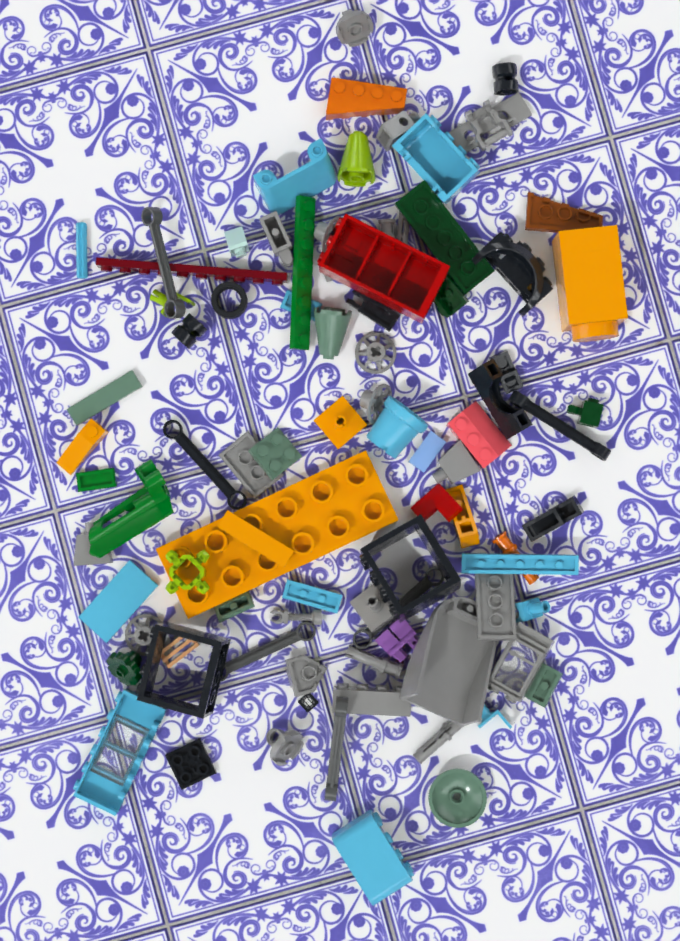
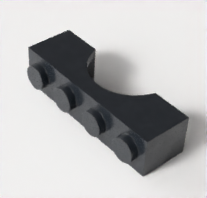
[468,359,533,439]

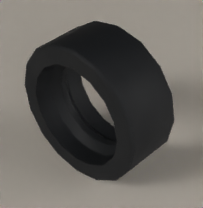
[211,282,248,319]

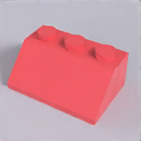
[446,401,512,469]

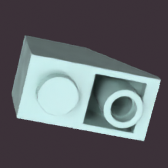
[224,227,250,258]

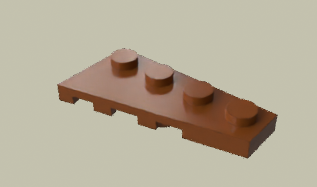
[525,192,603,233]

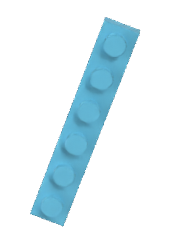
[462,553,579,575]

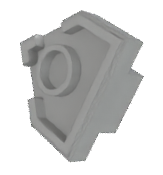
[285,655,327,697]

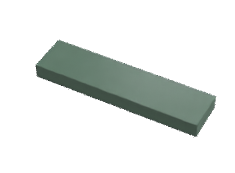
[67,370,143,426]

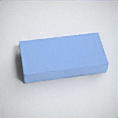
[408,431,446,473]

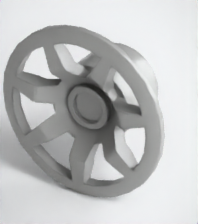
[314,216,343,252]
[355,332,396,374]
[360,384,392,424]
[125,614,167,656]

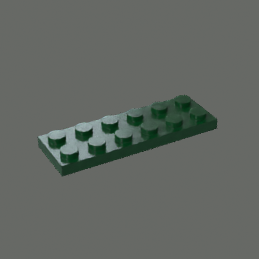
[394,180,495,295]

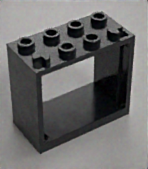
[359,514,461,623]
[136,621,231,719]

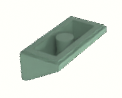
[214,591,255,623]

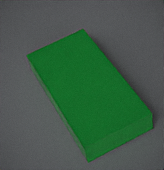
[76,468,117,492]

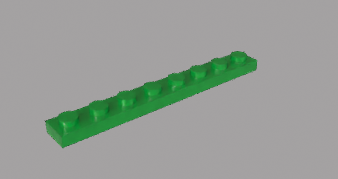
[289,195,316,351]

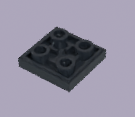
[165,738,217,790]

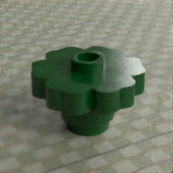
[106,650,142,686]

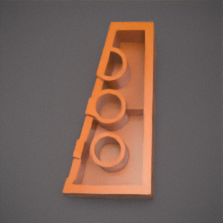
[326,77,407,120]

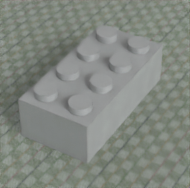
[332,683,411,717]

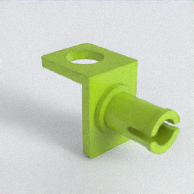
[150,289,195,318]

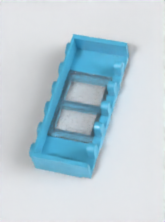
[73,688,167,816]

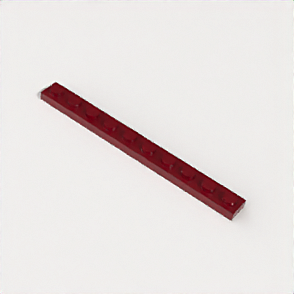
[96,257,288,286]

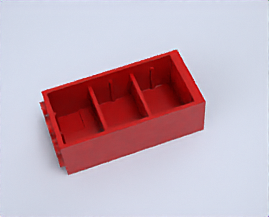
[317,213,450,324]

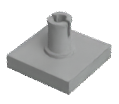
[350,585,393,633]

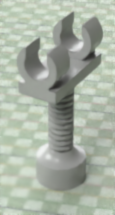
[270,609,322,625]

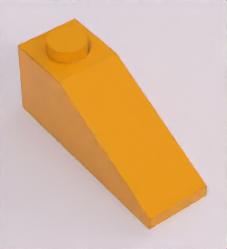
[56,418,109,475]
[445,485,480,549]

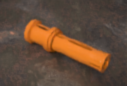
[492,531,539,585]

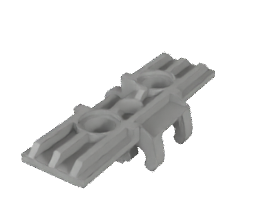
[449,92,532,152]

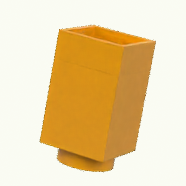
[552,225,628,342]

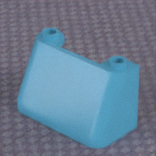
[253,138,336,215]

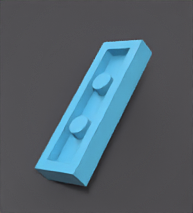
[282,579,343,614]

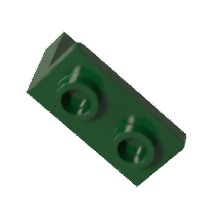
[433,274,469,318]

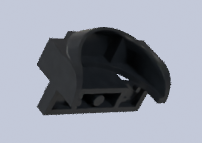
[471,232,553,317]

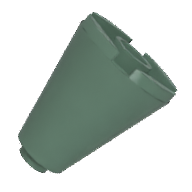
[314,307,352,360]

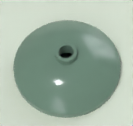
[428,768,487,828]

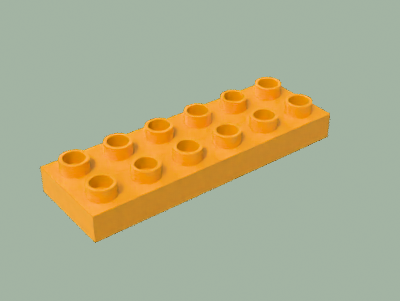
[156,450,398,619]

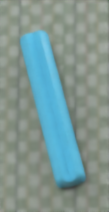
[76,222,88,279]

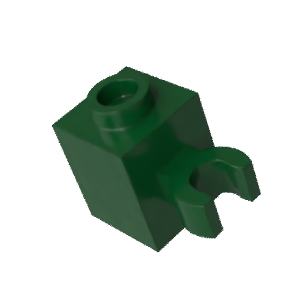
[566,398,604,428]

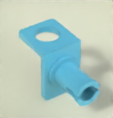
[515,597,550,623]
[478,704,512,729]

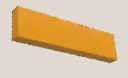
[217,510,294,568]

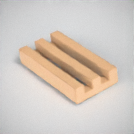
[161,637,200,669]

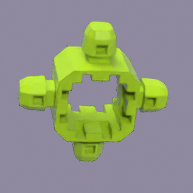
[165,550,210,594]

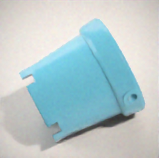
[366,396,429,459]

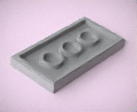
[474,574,517,641]

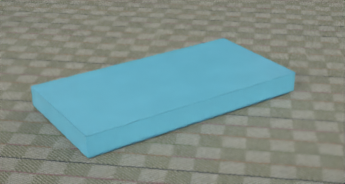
[78,560,159,643]

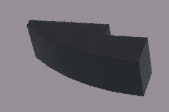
[522,495,584,542]

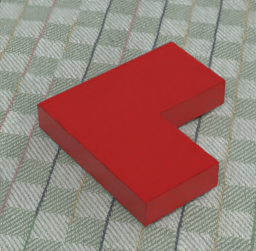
[410,484,463,522]

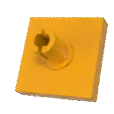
[314,396,367,450]

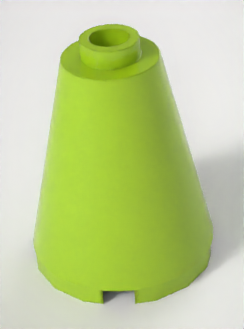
[337,131,376,187]

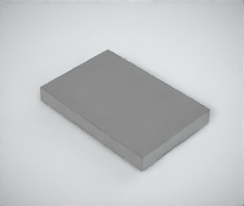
[219,431,284,499]

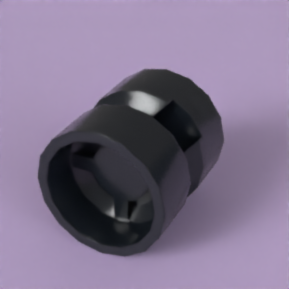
[492,62,519,96]
[171,313,207,349]

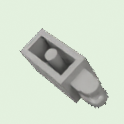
[259,211,293,267]

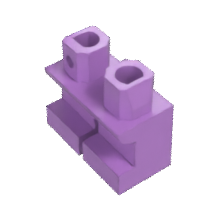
[374,619,419,662]

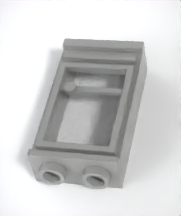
[488,622,555,704]

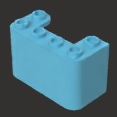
[392,113,480,204]
[332,809,414,906]

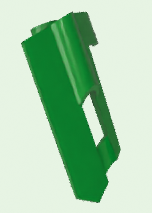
[89,459,174,558]

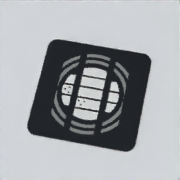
[298,693,318,712]

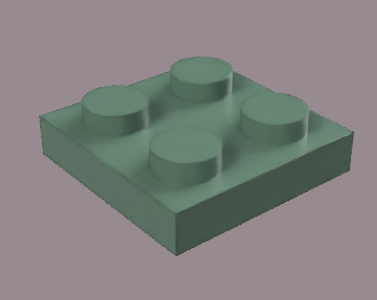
[248,427,302,481]

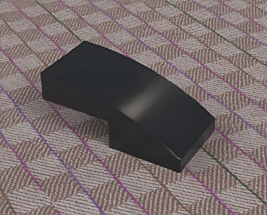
[489,350,523,394]

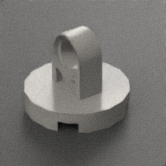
[336,9,374,47]
[266,728,304,766]

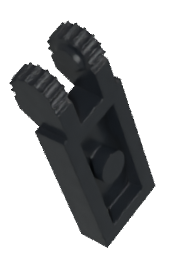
[346,290,400,332]

